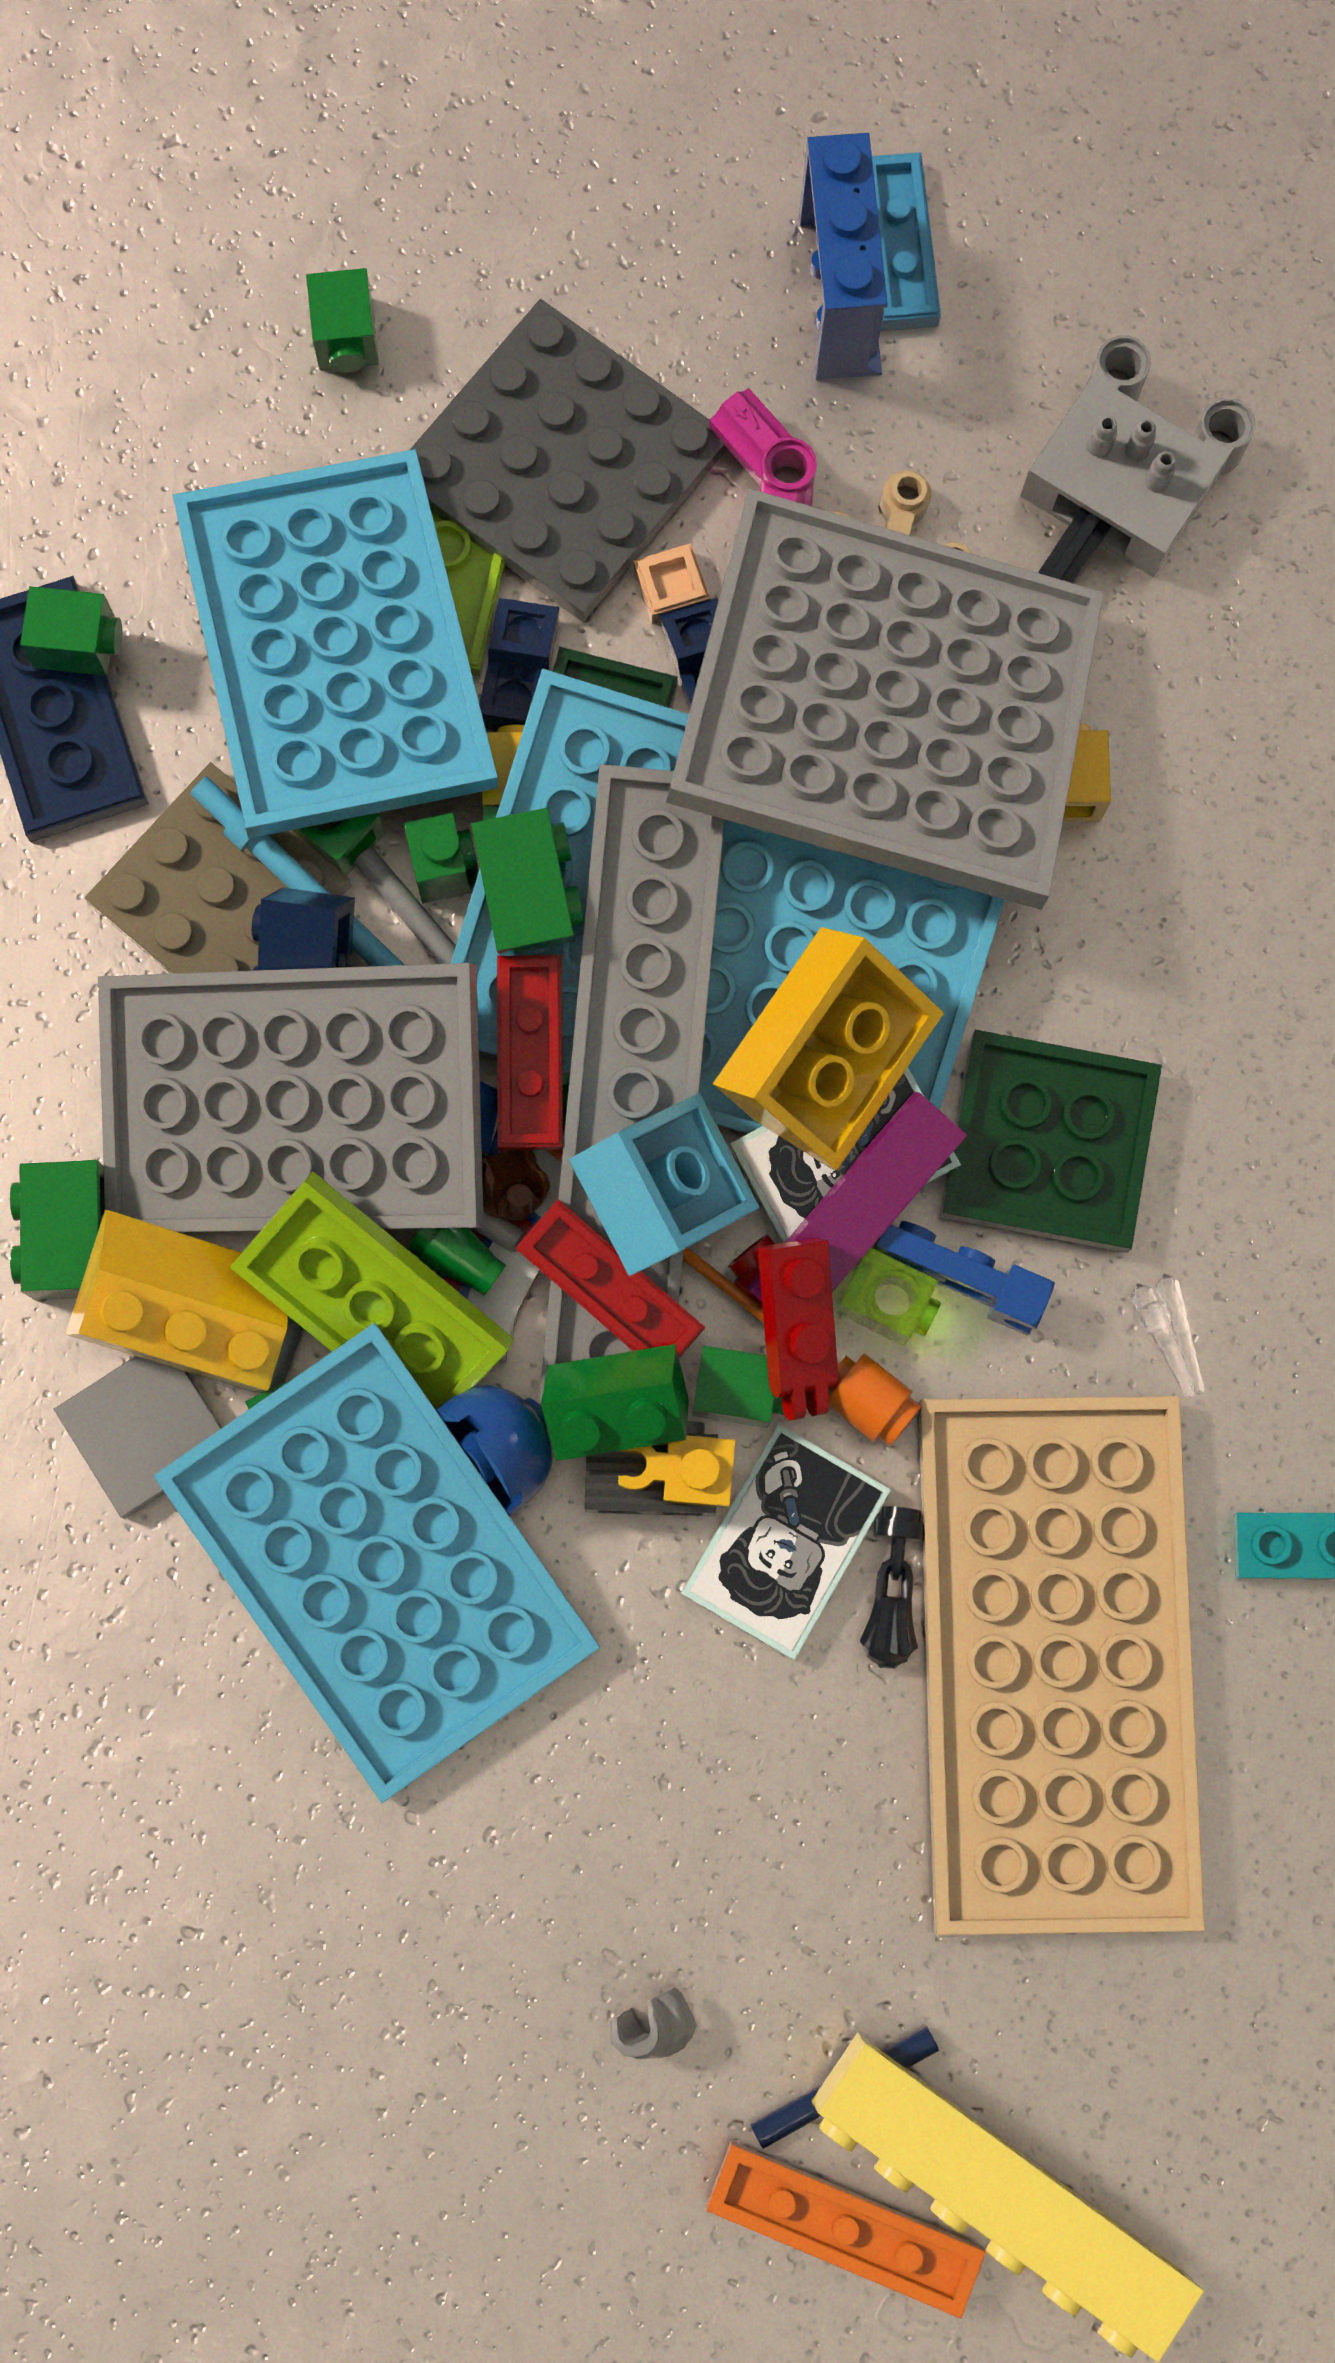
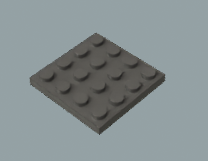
[410,298,728,622]

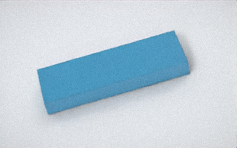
[872,152,941,331]

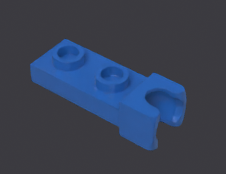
[872,1221,1055,1335]

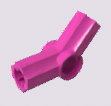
[709,388,817,506]

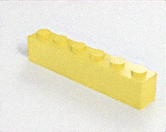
[811,2033,1204,2363]

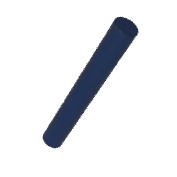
[750,2026,940,2149]

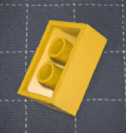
[713,927,944,1171]
[65,1210,288,1391]

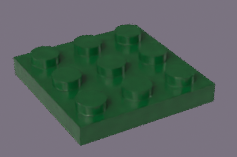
[940,1029,1162,1253]

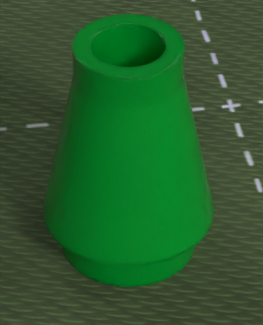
[407,1228,507,1296]

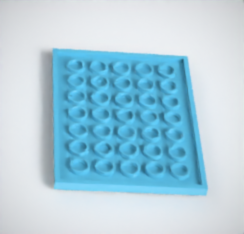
[450,668,1005,1134]

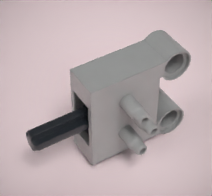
[1020,336,1256,583]

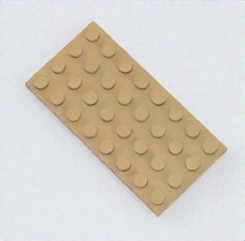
[918,1396,1205,1935]

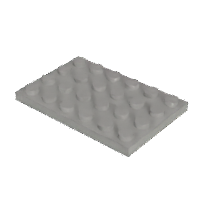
[98,963,484,1232]

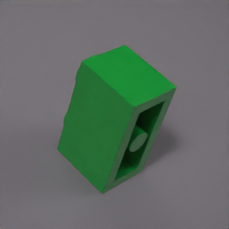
[471,807,584,955]
[10,1160,105,1300]
[541,1344,689,1461]

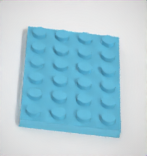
[172,449,498,839]
[153,1322,600,1803]

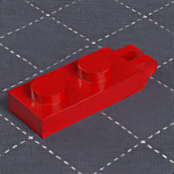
[757,1238,839,1421]

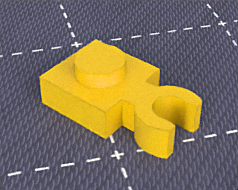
[618,1435,735,1508]

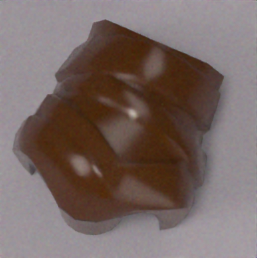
[482,1150,550,1221]

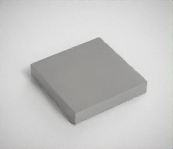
[53,1356,222,1519]

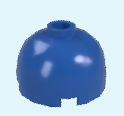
[435,1385,552,1517]

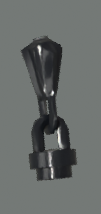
[860,1506,924,1669]

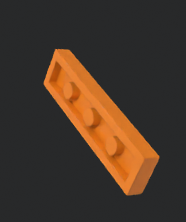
[706,2140,986,2319]

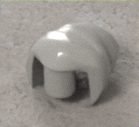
[610,1987,697,2059]

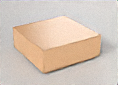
[633,543,710,623]

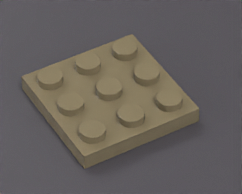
[84,762,352,974]

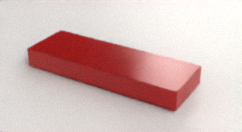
[497,955,563,1150]
[515,1199,706,1358]

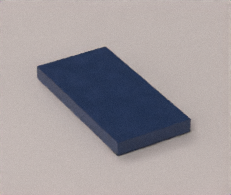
[0,576,149,842]

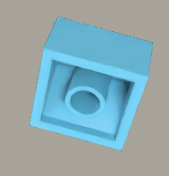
[568,1092,760,1276]

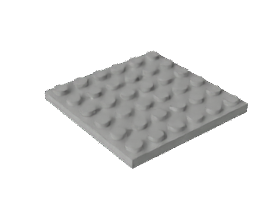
[666,488,1104,910]

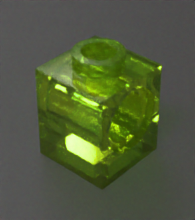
[836,1248,941,1346]

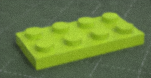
[230,1171,514,1409]

